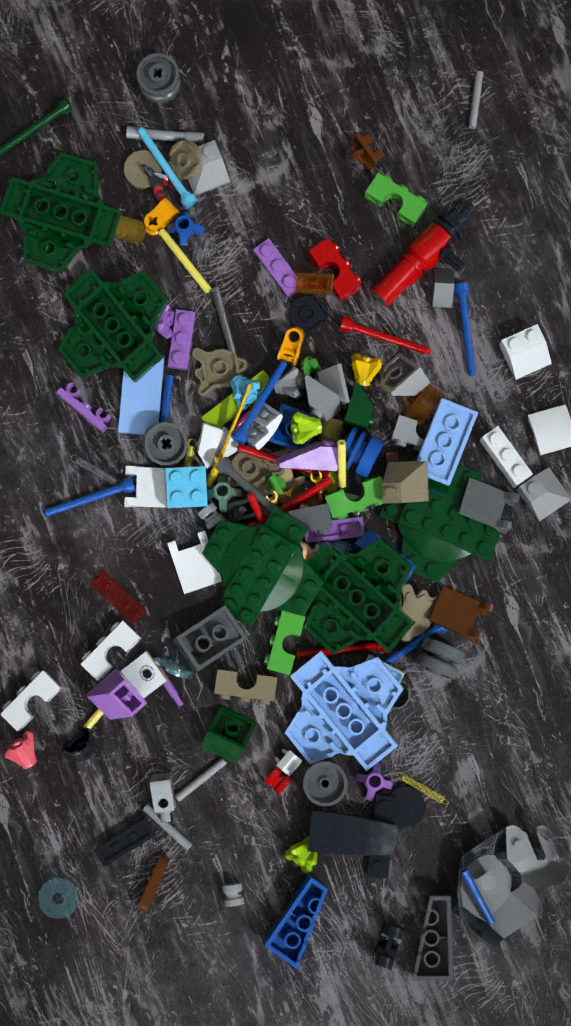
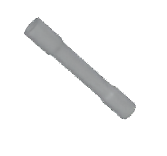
[126,126,204,145]

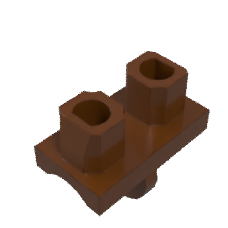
[350,132,384,172]

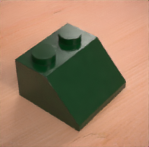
[343,383,375,432]
[201,706,257,764]

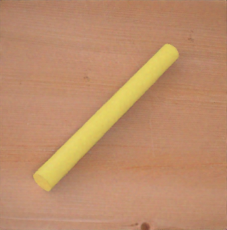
[158,228,211,293]

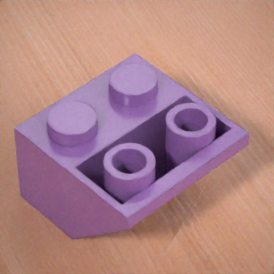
[86,668,147,720]

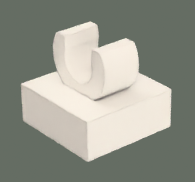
[275,749,302,776]

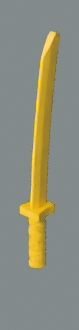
[206,384,251,488]

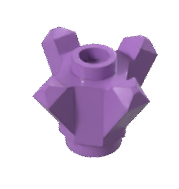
[155,304,175,339]
[356,763,393,801]

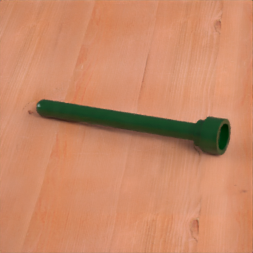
[0,98,72,156]

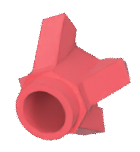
[5,731,37,769]

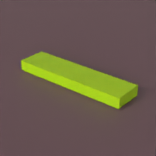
[201,370,270,428]

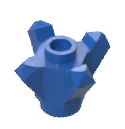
[167,211,204,246]

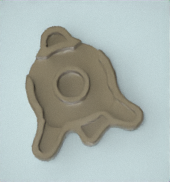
[192,348,248,397]
[227,444,285,488]
[401,583,439,642]

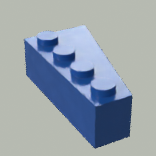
[262,873,328,969]

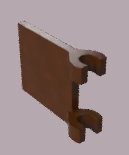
[429,586,494,644]

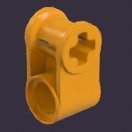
[144,198,180,236]
[277,326,304,366]

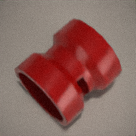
[264,767,292,795]

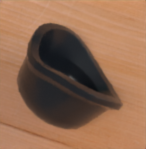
[62,727,97,762]

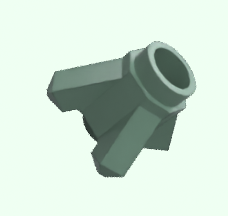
[207,475,242,513]

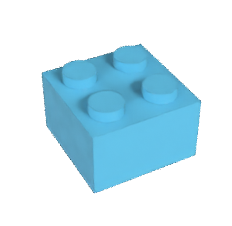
[164,466,208,508]

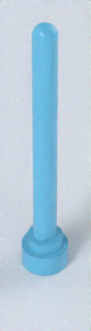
[137,127,198,209]

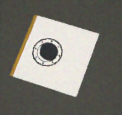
[121,651,168,698]

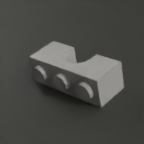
[391,415,425,453]

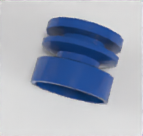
[344,426,385,478]

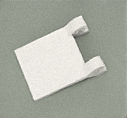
[124,466,166,508]
[167,531,222,594]

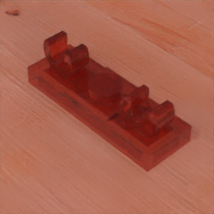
[90,570,147,625]

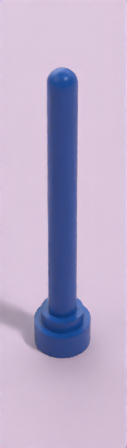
[454,283,476,377]
[231,361,287,445]
[44,476,136,516]
[382,624,448,665]

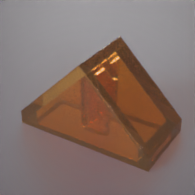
[295,273,334,297]
[406,384,445,426]

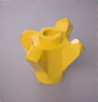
[351,353,382,386]

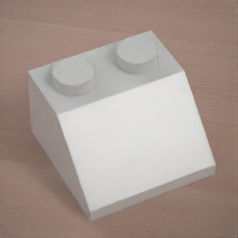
[499,324,551,380]

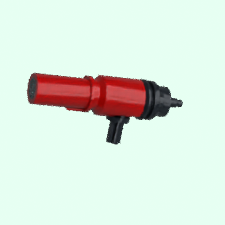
[370,203,474,307]

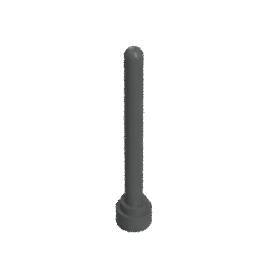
[216,457,275,512]

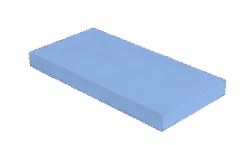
[118,358,164,435]
[416,398,478,486]

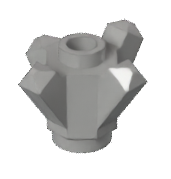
[274,367,305,400]

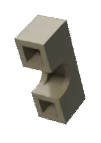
[214,669,277,705]

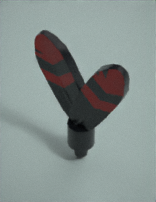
[142,164,175,202]

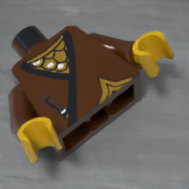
[264,470,326,531]

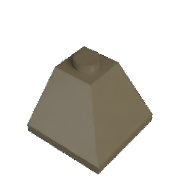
[382,461,429,503]

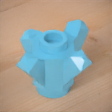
[230,375,263,411]

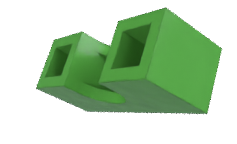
[365,173,427,228]
[324,474,383,520]
[264,611,305,675]

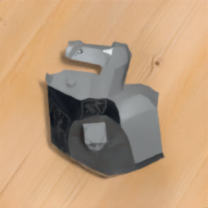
[458,825,569,948]

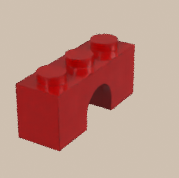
[309,238,362,303]

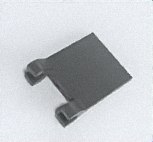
[458,477,520,534]

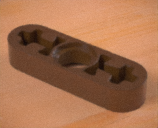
[137,854,171,913]

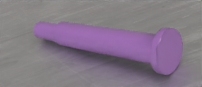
[153,657,183,707]

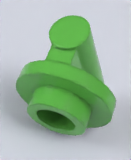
[301,356,322,376]
[267,475,287,495]

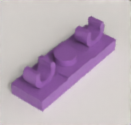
[56,383,111,433]

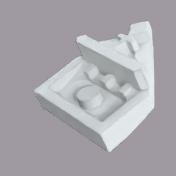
[195,423,239,469]

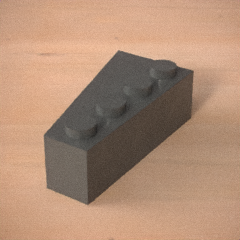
[412,893,454,980]

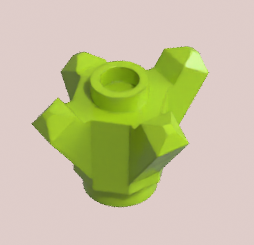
[291,412,322,445]
[285,836,318,874]

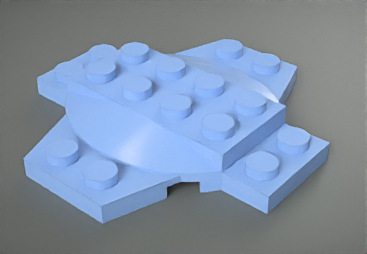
[285,651,404,771]

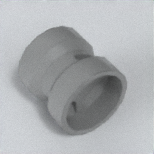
[198,503,225,530]
[222,883,245,907]

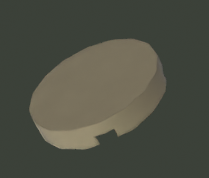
[169,140,202,180]
[124,150,162,189]

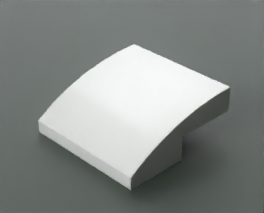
[246,403,283,450]
[528,404,571,455]

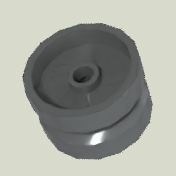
[136,53,181,103]
[142,422,188,466]
[414,637,465,680]
[303,761,347,806]

